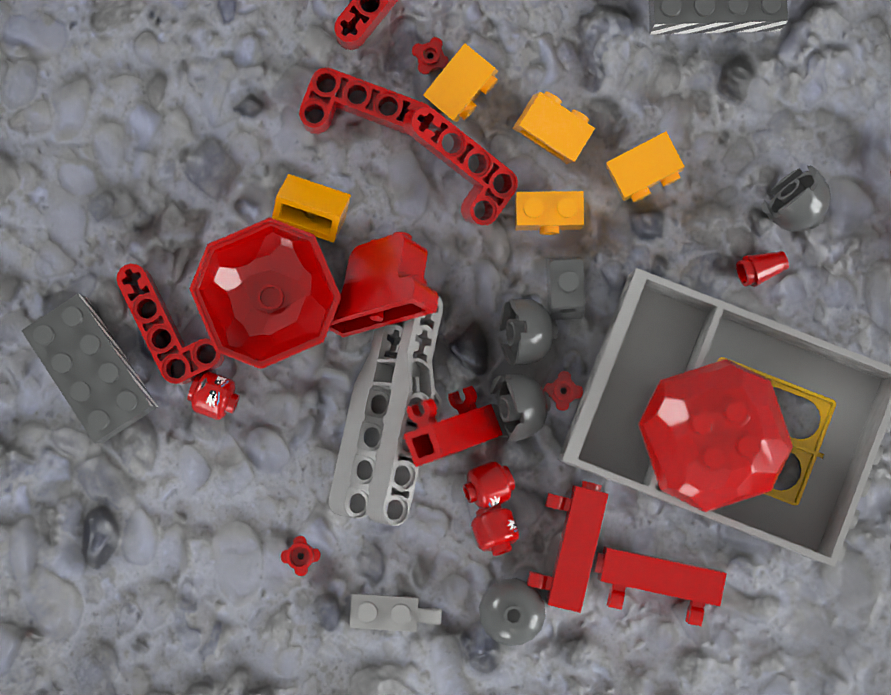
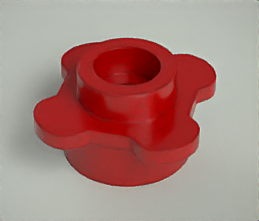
[412,37,449,75]
[543,371,583,411]
[280,536,321,576]

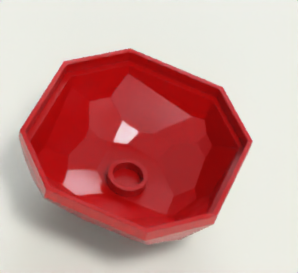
[189,217,342,369]
[638,359,793,512]

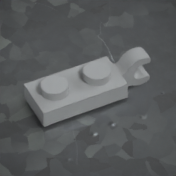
[350,593,442,632]

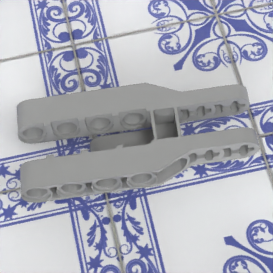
[329,295,443,526]

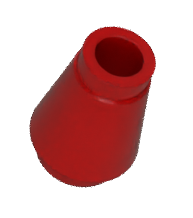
[736,251,789,287]

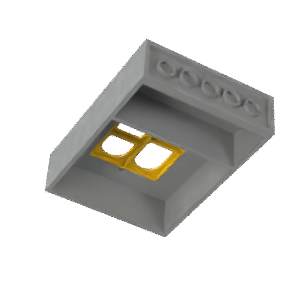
[558,268,891,567]

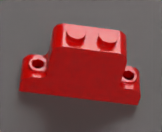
[329,232,439,337]

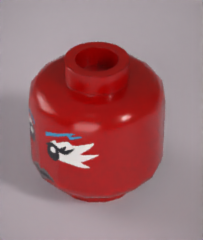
[187,372,240,420]
[463,461,515,509]
[471,504,520,556]

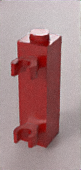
[403,386,503,468]
[527,481,609,613]
[594,546,727,626]

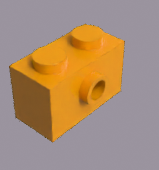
[423,43,498,122]
[512,91,595,164]
[606,131,685,202]
[272,174,351,243]
[515,191,584,235]

